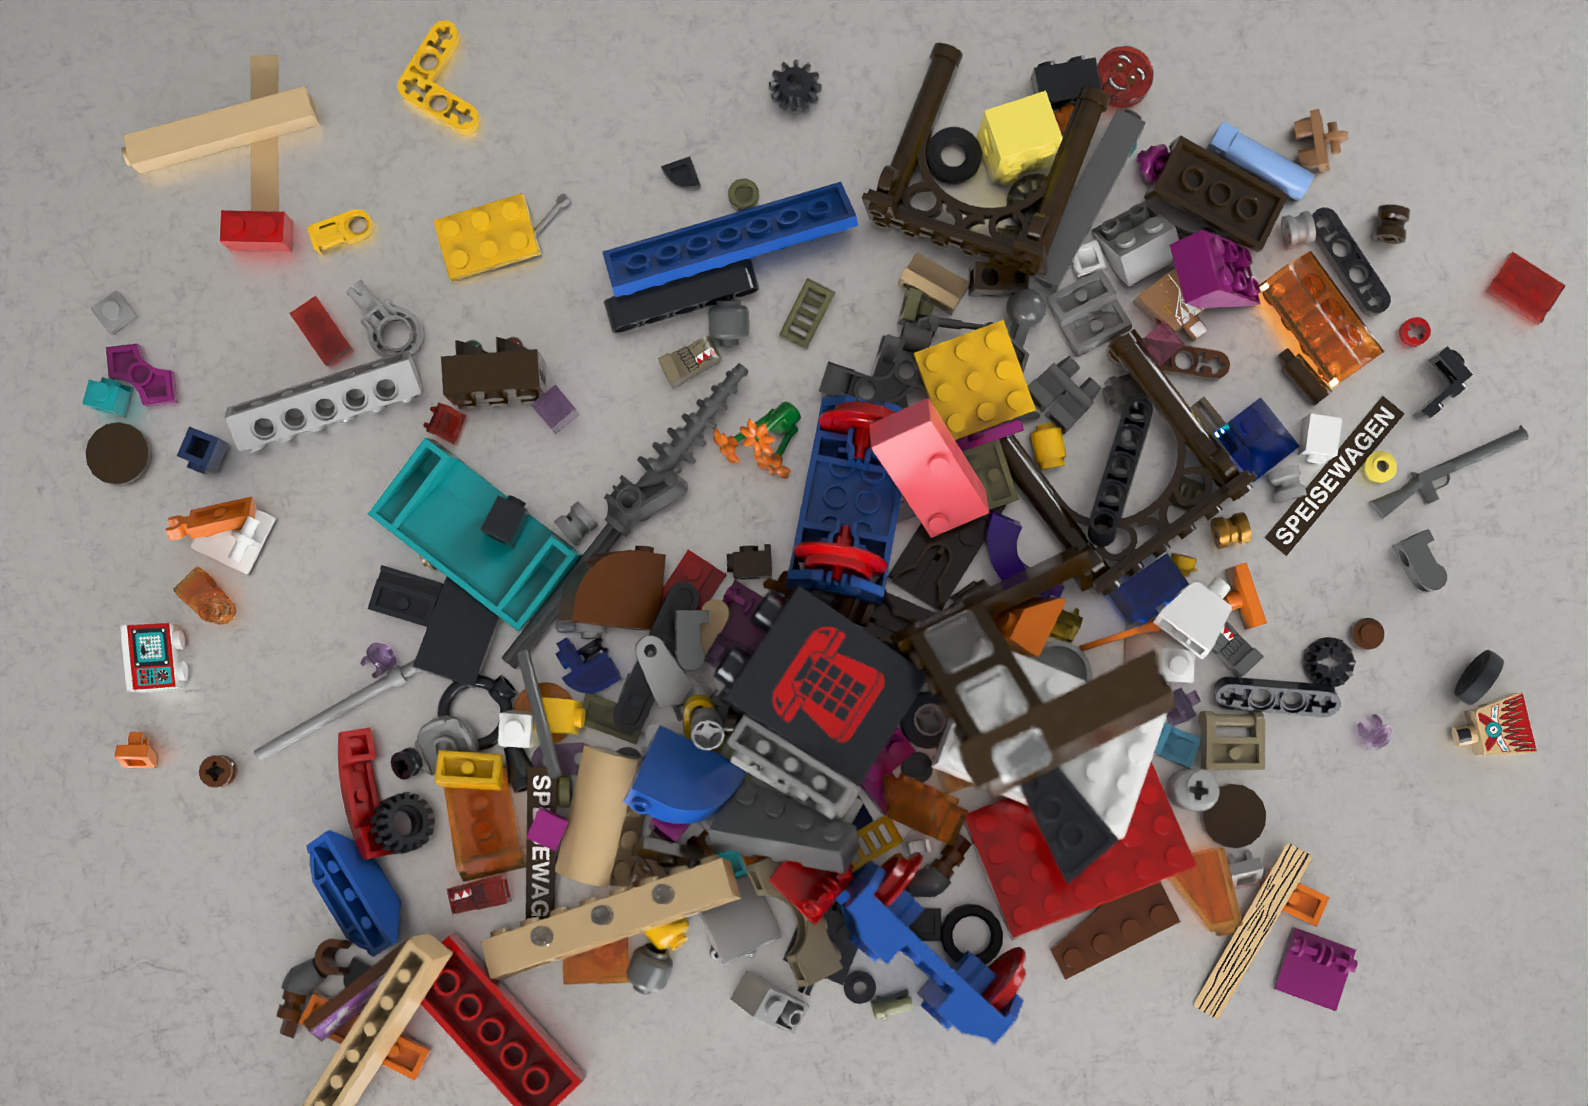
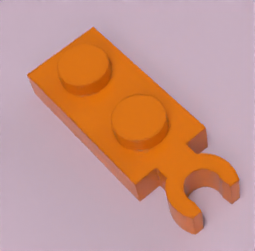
[165,496,256,541]

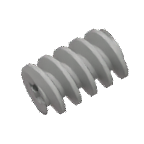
[1166,769,1219,811]

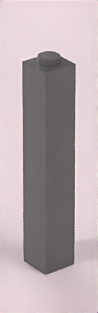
[1029,108,1146,293]

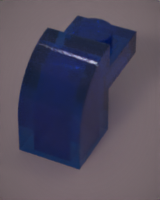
[555,637,624,694]

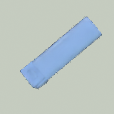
[1206,121,1315,202]

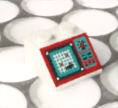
[120,623,188,693]

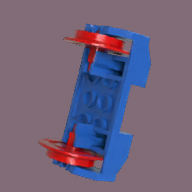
[786,395,904,605]
[836,852,1026,1045]

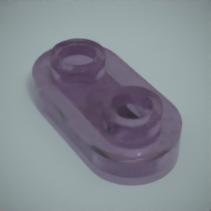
[531,742,592,776]

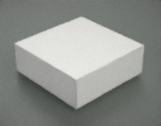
[1072,239,1108,279]

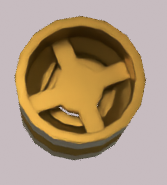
[1210,512,1251,549]

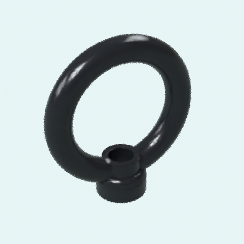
[437,675,518,751]

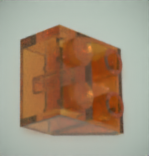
[883,773,969,846]

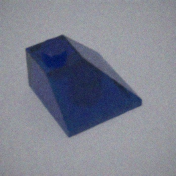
[1214,397,1300,483]

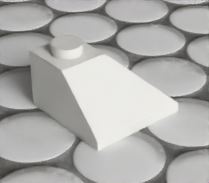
[1123,616,1195,684]

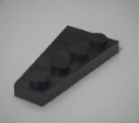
[1005,735,1119,884]

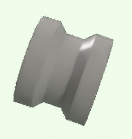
[1281,211,1316,247]

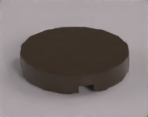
[85,422,152,486]
[1200,784,1266,848]

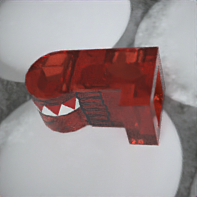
[446,873,512,914]

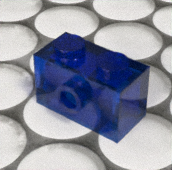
[1109,553,1189,625]

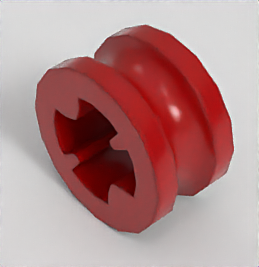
[1399,317,1431,347]

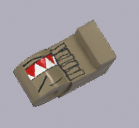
[658,336,722,389]

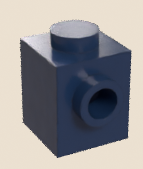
[177,427,229,474]

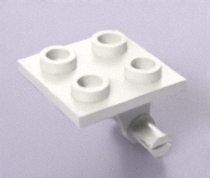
[190,491,276,575]

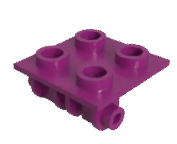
[718,580,764,651]
[1274,927,1358,1011]

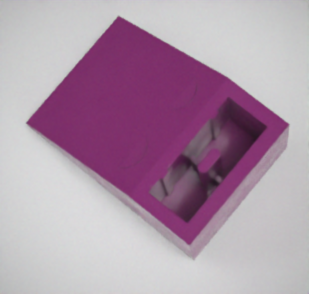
[1170,230,1261,308]

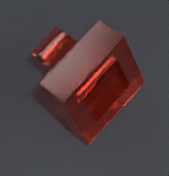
[423,402,466,444]

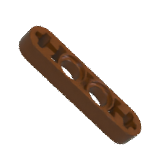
[1106,336,1230,381]

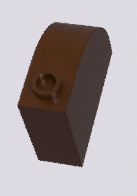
[558,546,666,631]

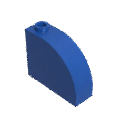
[623,725,746,824]

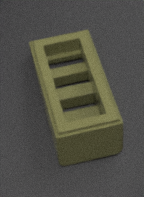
[779,278,836,349]

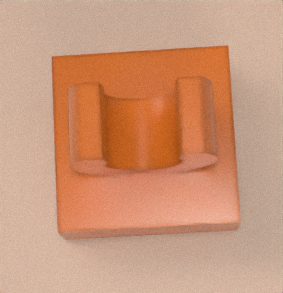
[114,732,158,768]

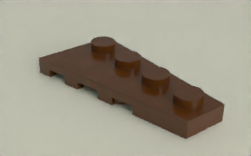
[1050,882,1181,980]

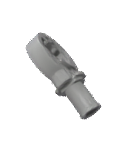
[346,280,424,358]

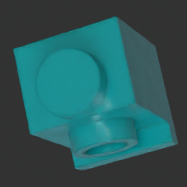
[82,377,134,418]

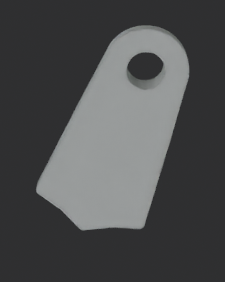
[635,635,694,708]

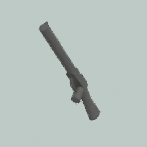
[1369,425,1529,519]

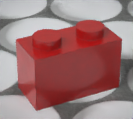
[220,210,294,252]

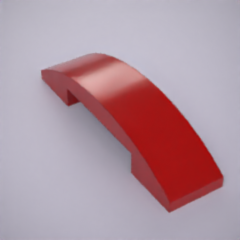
[338,727,393,860]

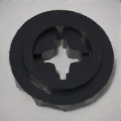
[1303,637,1356,688]

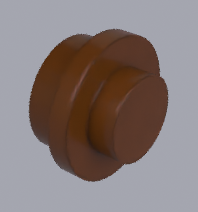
[1351,618,1384,650]

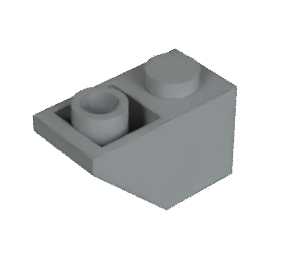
[730,971,810,1034]

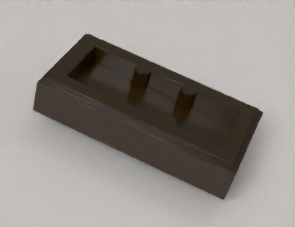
[631,836,705,868]

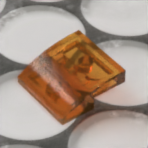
[562,937,629,985]

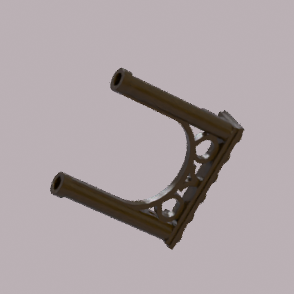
[862,43,1111,276]
[999,329,1257,596]

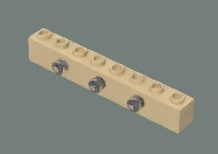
[481,855,741,980]

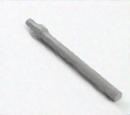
[254,660,420,761]

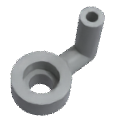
[555,616,607,639]

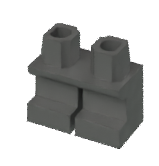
[1028,356,1101,435]

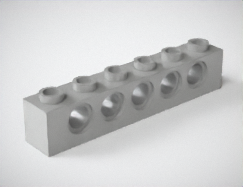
[224,350,422,452]

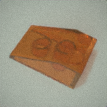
[444,766,526,882]

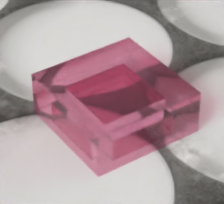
[1140,321,1185,367]

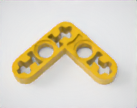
[397,20,480,135]

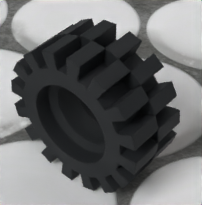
[370,792,435,854]

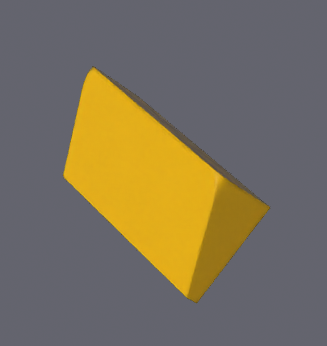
[434,750,503,791]

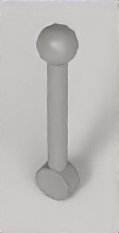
[534,194,570,236]

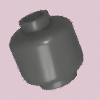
[708,300,750,346]
[626,943,673,995]

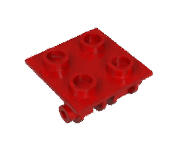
[768,860,855,925]

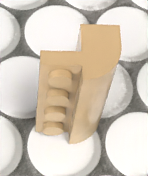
[555,745,645,888]

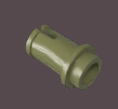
[870,989,914,1021]

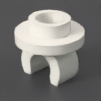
[902,830,935,862]

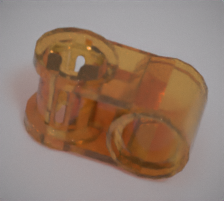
[173,566,236,625]

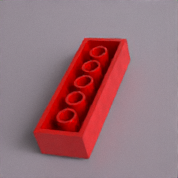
[420,932,586,1106]

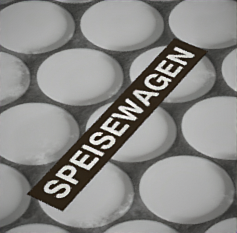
[1265,396,1405,556]
[525,767,557,920]

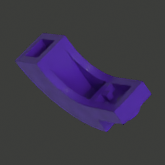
[985,509,1065,598]

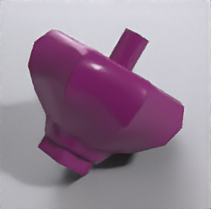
[1136,144,1169,182]

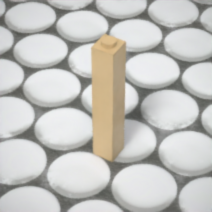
[122,86,320,174]

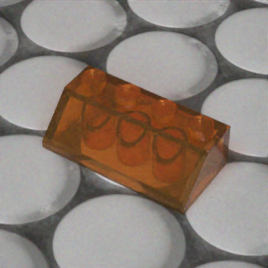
[1258,251,1385,388]

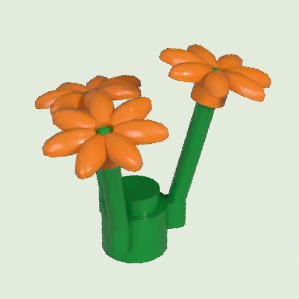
[713,401,801,479]

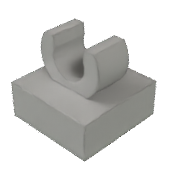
[1226,849,1264,890]

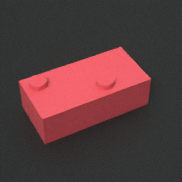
[869,398,989,538]

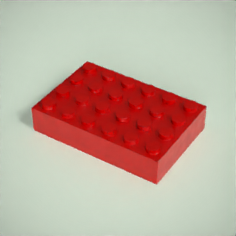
[962,761,1197,941]

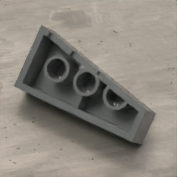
[708,780,860,873]

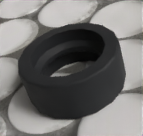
[941,904,1003,965]

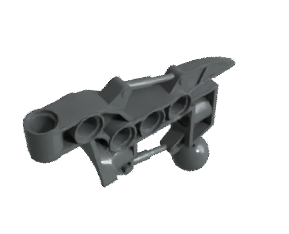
[819,288,1046,423]

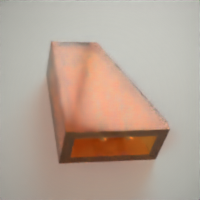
[1167,847,1243,936]

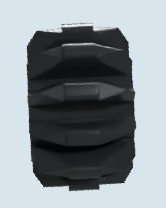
[769,59,822,115]

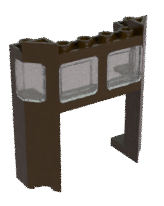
[890,546,1175,799]

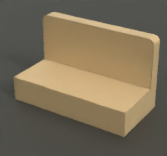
[898,253,969,316]

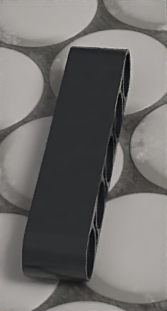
[604,259,760,333]
[1087,396,1153,547]

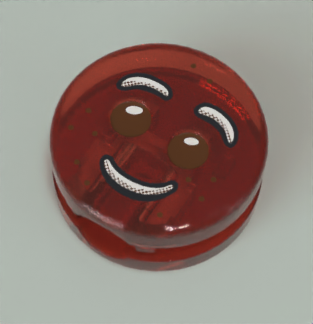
[1097,46,1154,109]

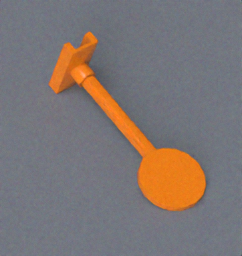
[1079,562,1267,651]

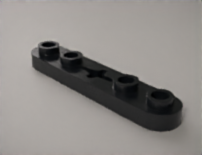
[613,582,700,732]

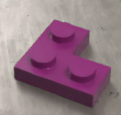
[860,727,916,816]

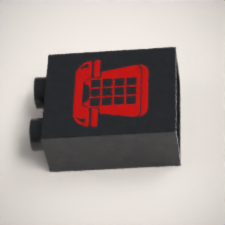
[713,586,927,787]

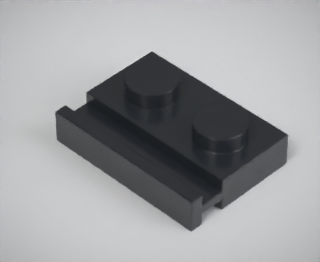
[367,565,443,627]

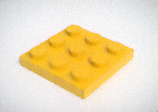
[912,320,1036,440]

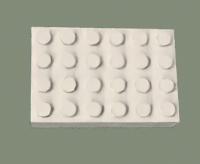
[931,641,1167,839]

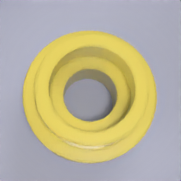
[1364,451,1397,483]

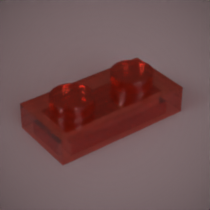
[289,296,353,366]

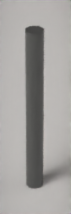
[517,650,562,779]

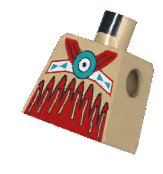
[1452,692,1537,755]

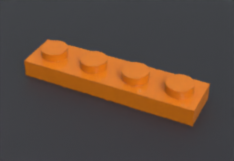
[299,992,431,1081]

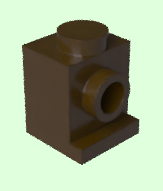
[727,544,772,580]

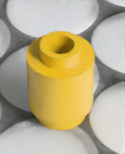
[1030,422,1067,470]

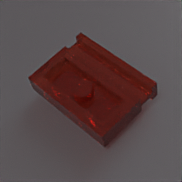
[1485,252,1566,325]

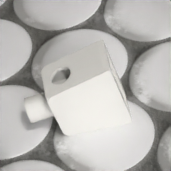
[1153,578,1232,660]

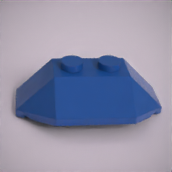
[306,830,401,957]

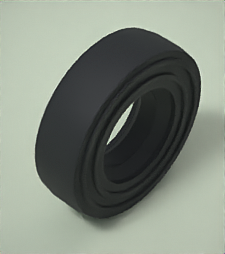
[926,127,982,184]
[1454,650,1504,705]

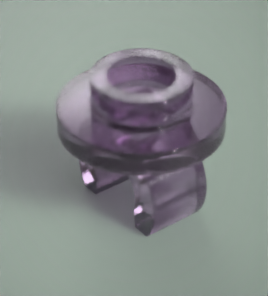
[360,643,396,678]
[1357,714,1393,750]

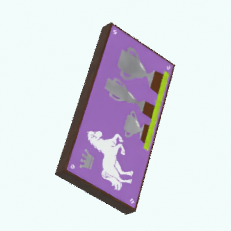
[303,937,413,1042]

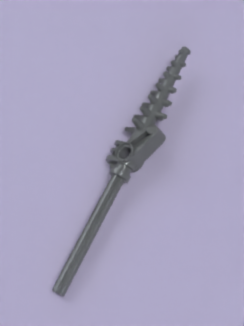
[501,363,748,669]

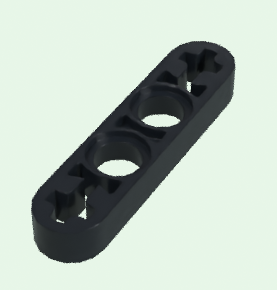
[1312,207,1391,316]
[1213,677,1341,717]

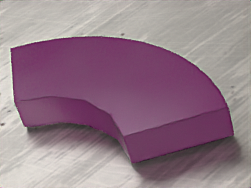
[955,419,1024,451]

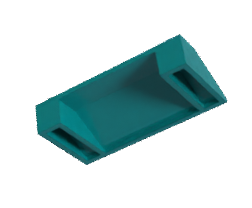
[368,438,583,631]

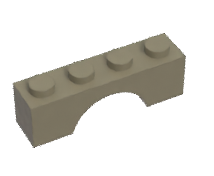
[744,856,843,986]

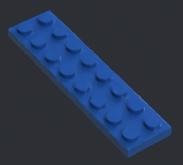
[602,182,858,297]

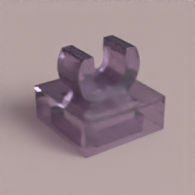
[1166,687,1201,727]

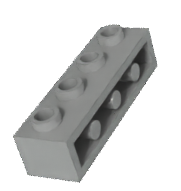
[726,715,861,819]

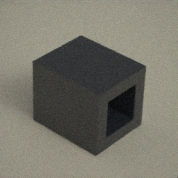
[481,495,530,549]

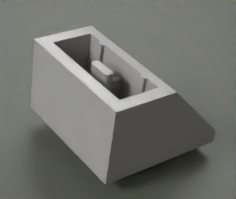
[1091,201,1179,286]

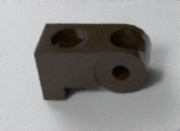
[968,261,1029,296]

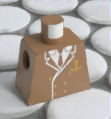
[1133,267,1208,342]

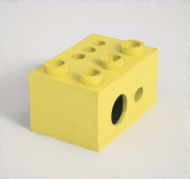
[976,91,1063,186]

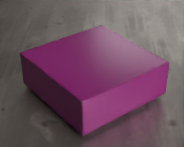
[526,806,570,851]

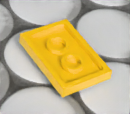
[433,193,541,282]

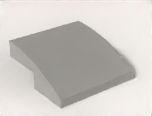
[1046,269,1132,357]
[698,875,781,965]

